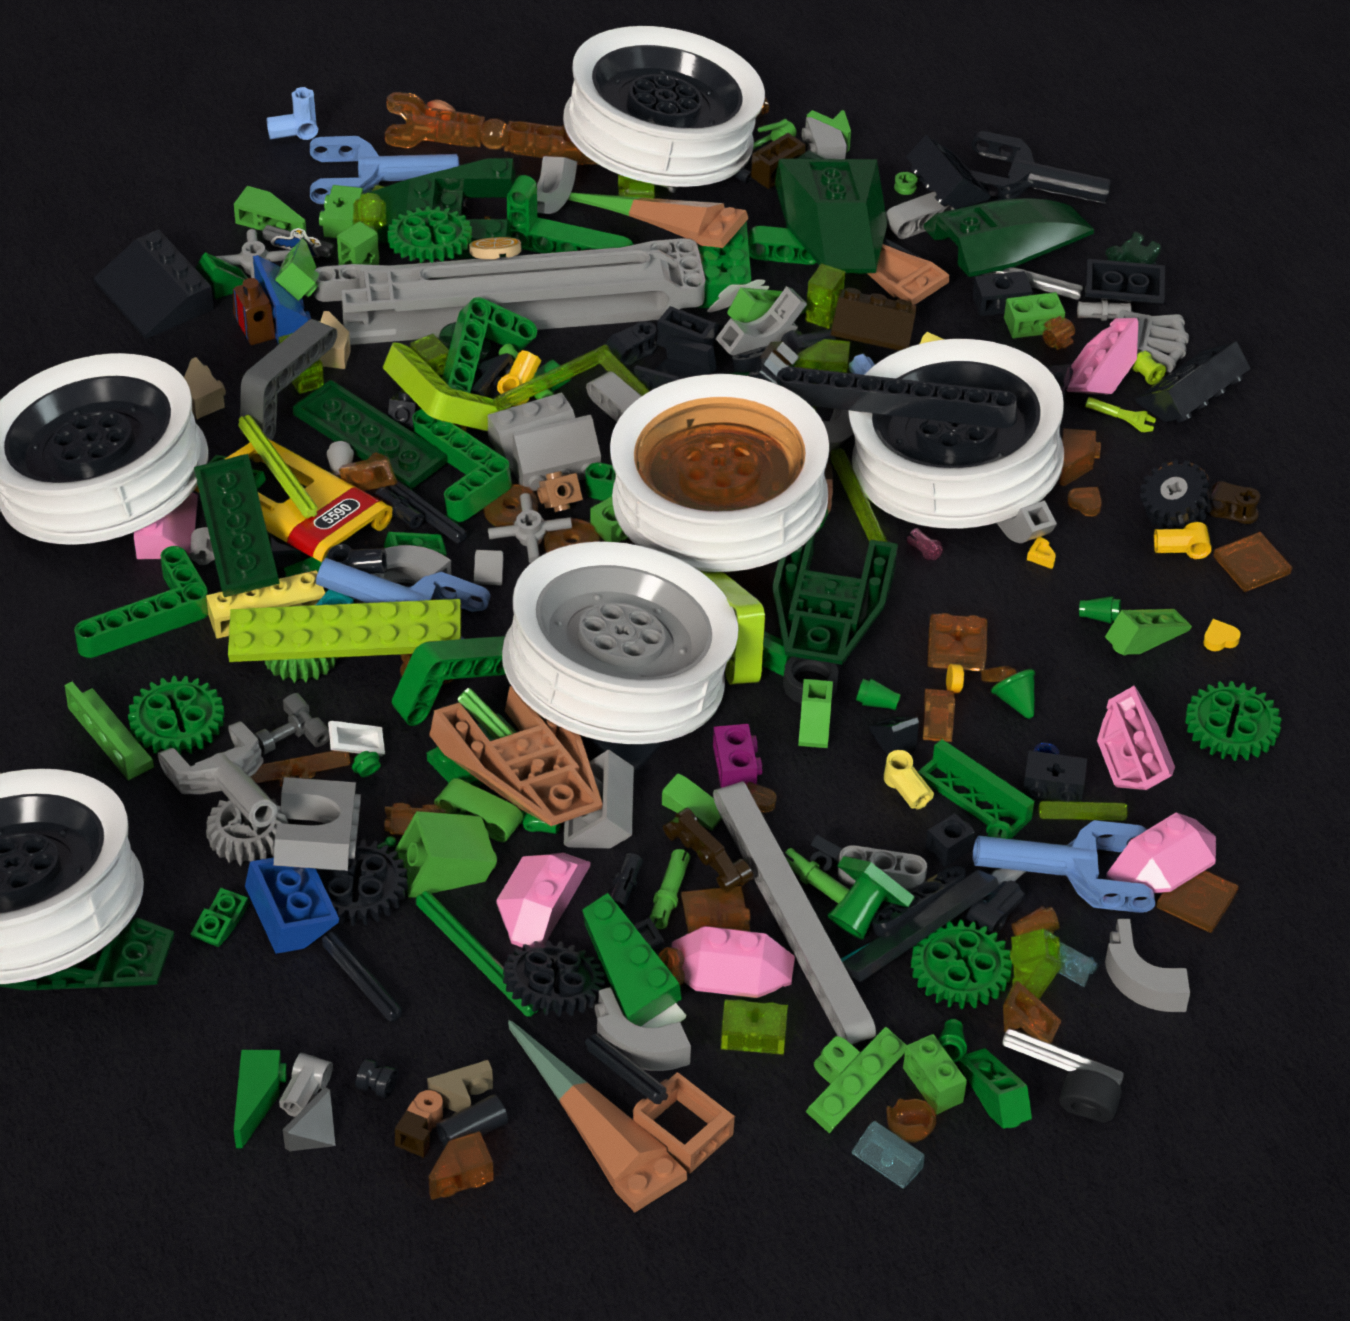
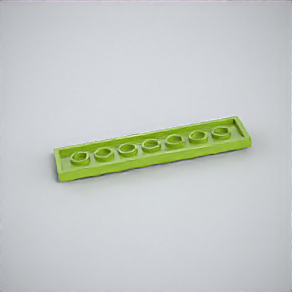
[228,599,461,662]

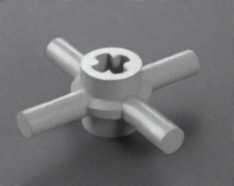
[215,229,291,278]
[488,493,572,563]

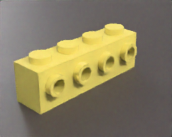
[206,570,325,639]

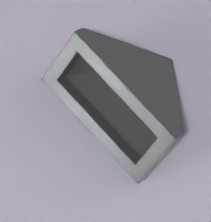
[283,1087,336,1151]

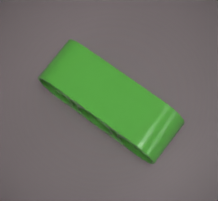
[434,778,523,842]

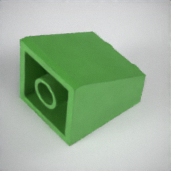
[395,811,497,897]

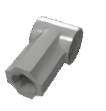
[279,1053,333,1117]

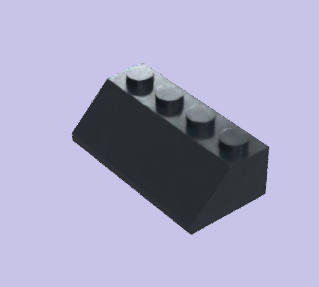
[1135,341,1251,422]

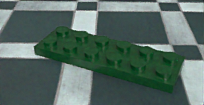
[293,380,448,490]
[194,454,280,597]

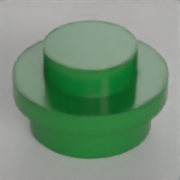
[352,751,381,777]

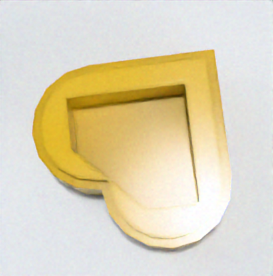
[1203,619,1241,651]

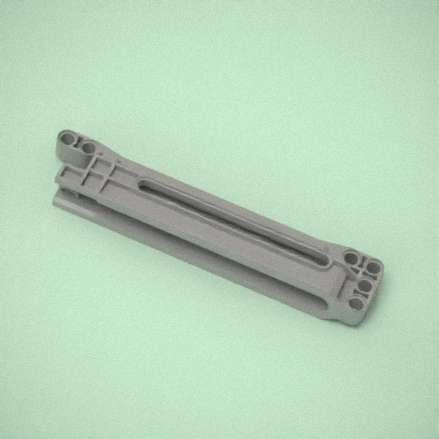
[314,238,705,345]

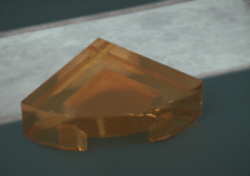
[981,666,1016,682]

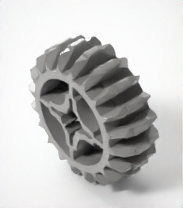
[206,798,288,866]

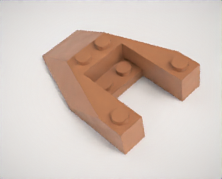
[430,686,603,826]

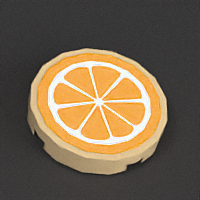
[469,237,521,259]

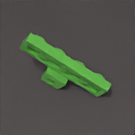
[806,1027,907,1133]

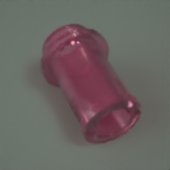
[907,528,943,560]

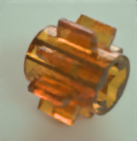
[1043,316,1075,350]
[279,758,316,787]

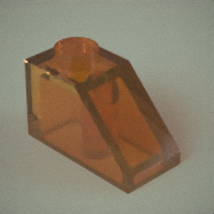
[1060,428,1101,486]

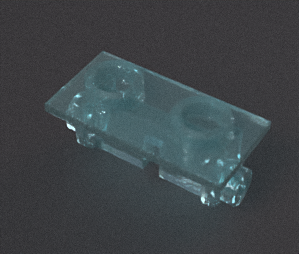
[1031,931,1098,987]

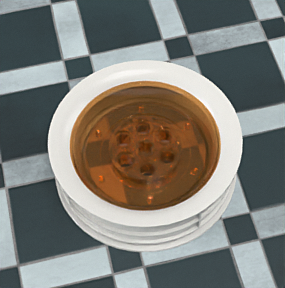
[610,374,829,572]

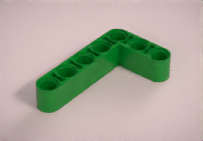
[507,175,634,254]
[442,297,537,393]
[412,409,512,522]
[74,546,208,658]
[392,636,506,726]

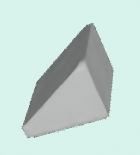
[474,550,504,585]

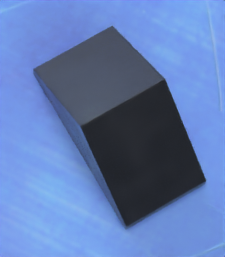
[869,716,919,756]

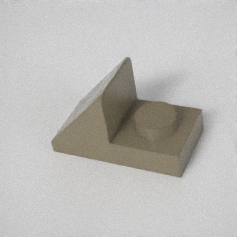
[427,1060,493,1112]

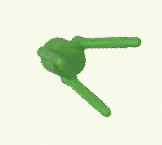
[753,119,796,149]

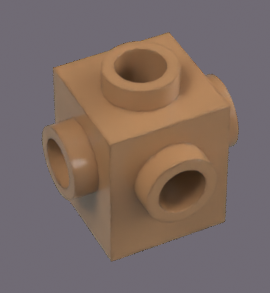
[537,471,583,512]

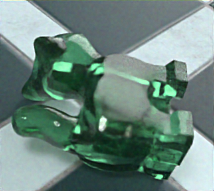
[1106,231,1161,264]

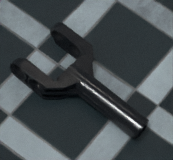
[970,131,1111,203]

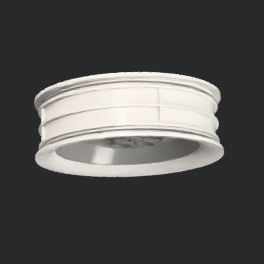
[502,542,738,744]

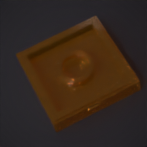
[1213,532,1292,592]
[1156,871,1238,933]

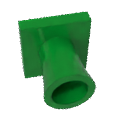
[828,856,914,939]

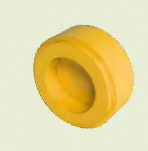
[946,664,964,693]

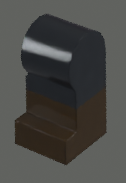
[748,341,799,384]

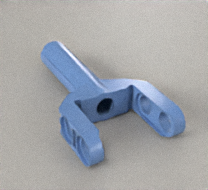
[310,136,459,204]
[316,558,491,639]
[973,820,1155,913]

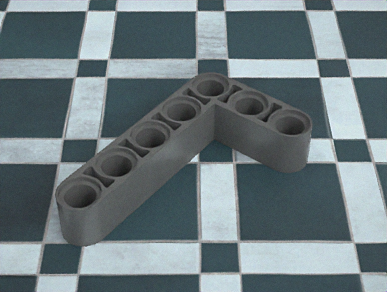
[240,319,337,440]

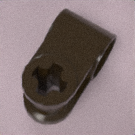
[1207,481,1260,524]

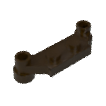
[663,807,754,893]

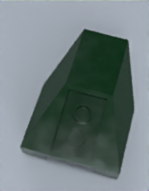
[775,159,887,274]

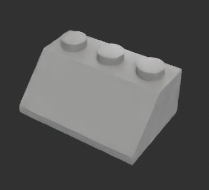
[488,393,575,472]
[513,415,601,494]
[564,750,634,848]

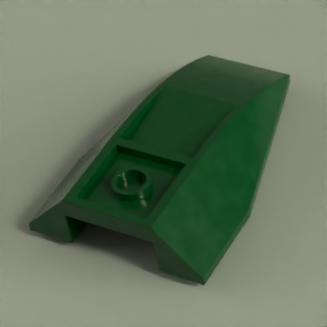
[924,198,1094,277]

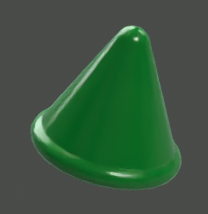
[991,669,1035,719]

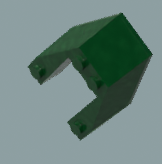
[360,158,516,259]
[772,534,898,665]

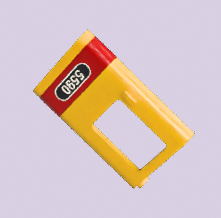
[194,439,393,562]

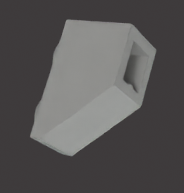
[802,117,847,159]

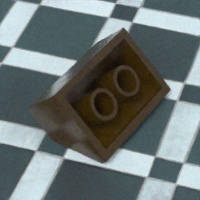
[831,288,916,351]

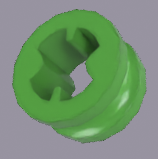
[894,172,917,195]

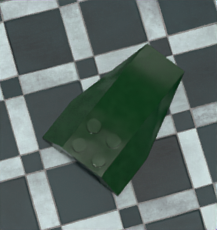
[0,917,174,990]

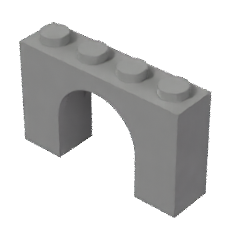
[274,777,361,871]

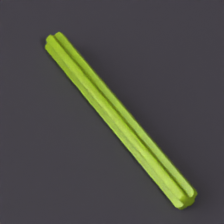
[238,415,318,518]

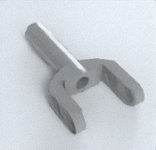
[158,721,277,827]

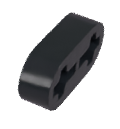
[732,346,767,373]

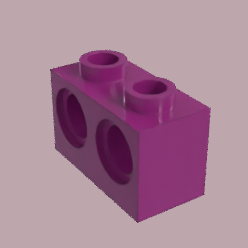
[713,724,762,788]

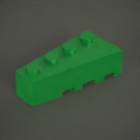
[582,893,682,1027]

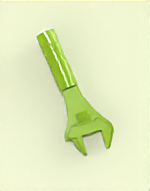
[1085,397,1156,432]

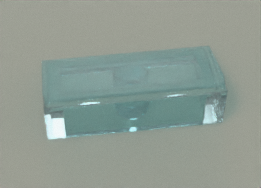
[852,1121,925,1189]

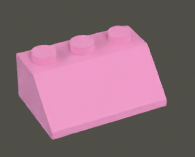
[134,492,198,559]

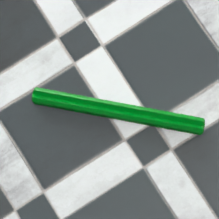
[416,891,539,1017]

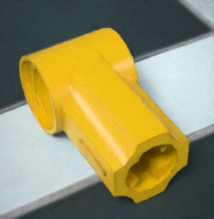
[497,350,541,407]
[1154,522,1211,559]

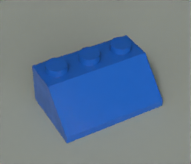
[253,255,311,344]
[245,857,339,954]

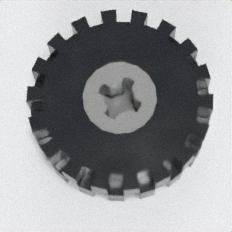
[1140,460,1213,529]

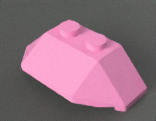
[1066,318,1138,395]
[1097,686,1175,790]
[1106,813,1216,893]
[497,853,590,948]
[668,926,795,998]

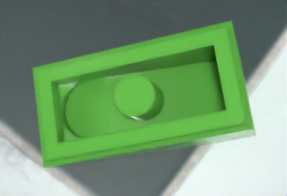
[662,773,722,831]

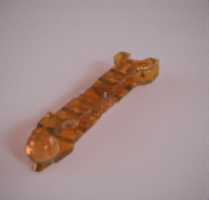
[385,92,598,165]

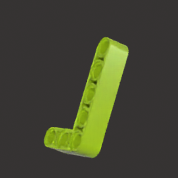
[383,342,503,431]
[698,570,765,684]

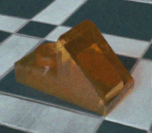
[338,452,397,491]
[923,689,955,742]
[1003,981,1061,1044]

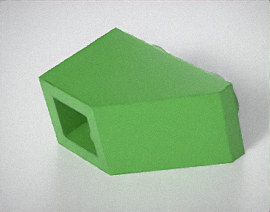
[798,679,833,748]

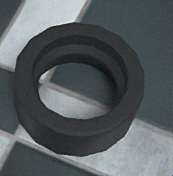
[783,657,838,704]

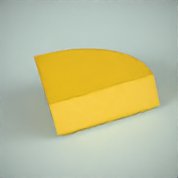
[1027,537,1055,569]

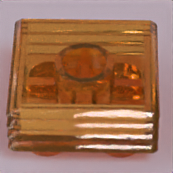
[928,613,987,671]

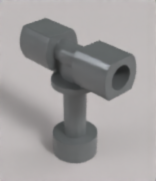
[254,693,330,755]

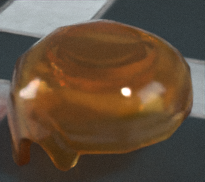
[886,1099,936,1143]

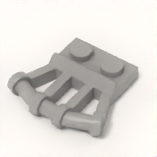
[1118,310,1189,373]

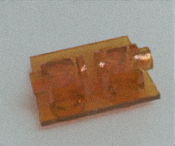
[681,886,751,933]

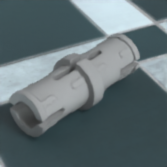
[1077,300,1131,321]

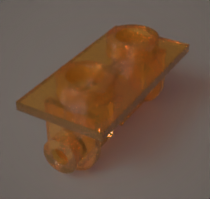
[384,803,446,835]

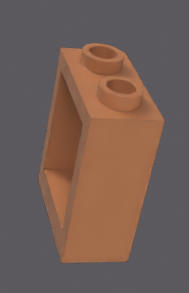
[633,1072,735,1174]

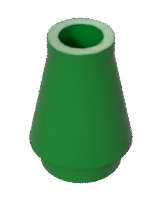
[1079,596,1121,624]
[856,678,900,710]
[938,1019,967,1062]

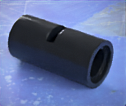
[436,1094,508,1152]

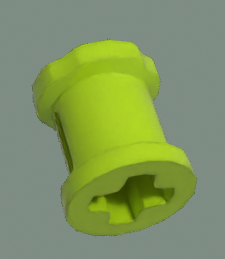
[1131,350,1166,385]

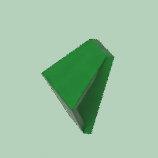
[195,252,248,299]

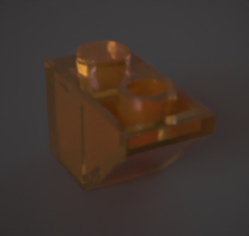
[429,1131,493,1200]

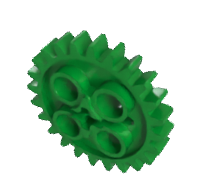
[388,206,472,263]
[128,676,225,755]
[1185,681,1281,761]
[911,920,1012,1009]

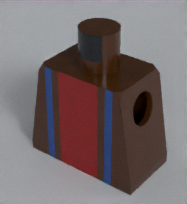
[233,278,276,345]

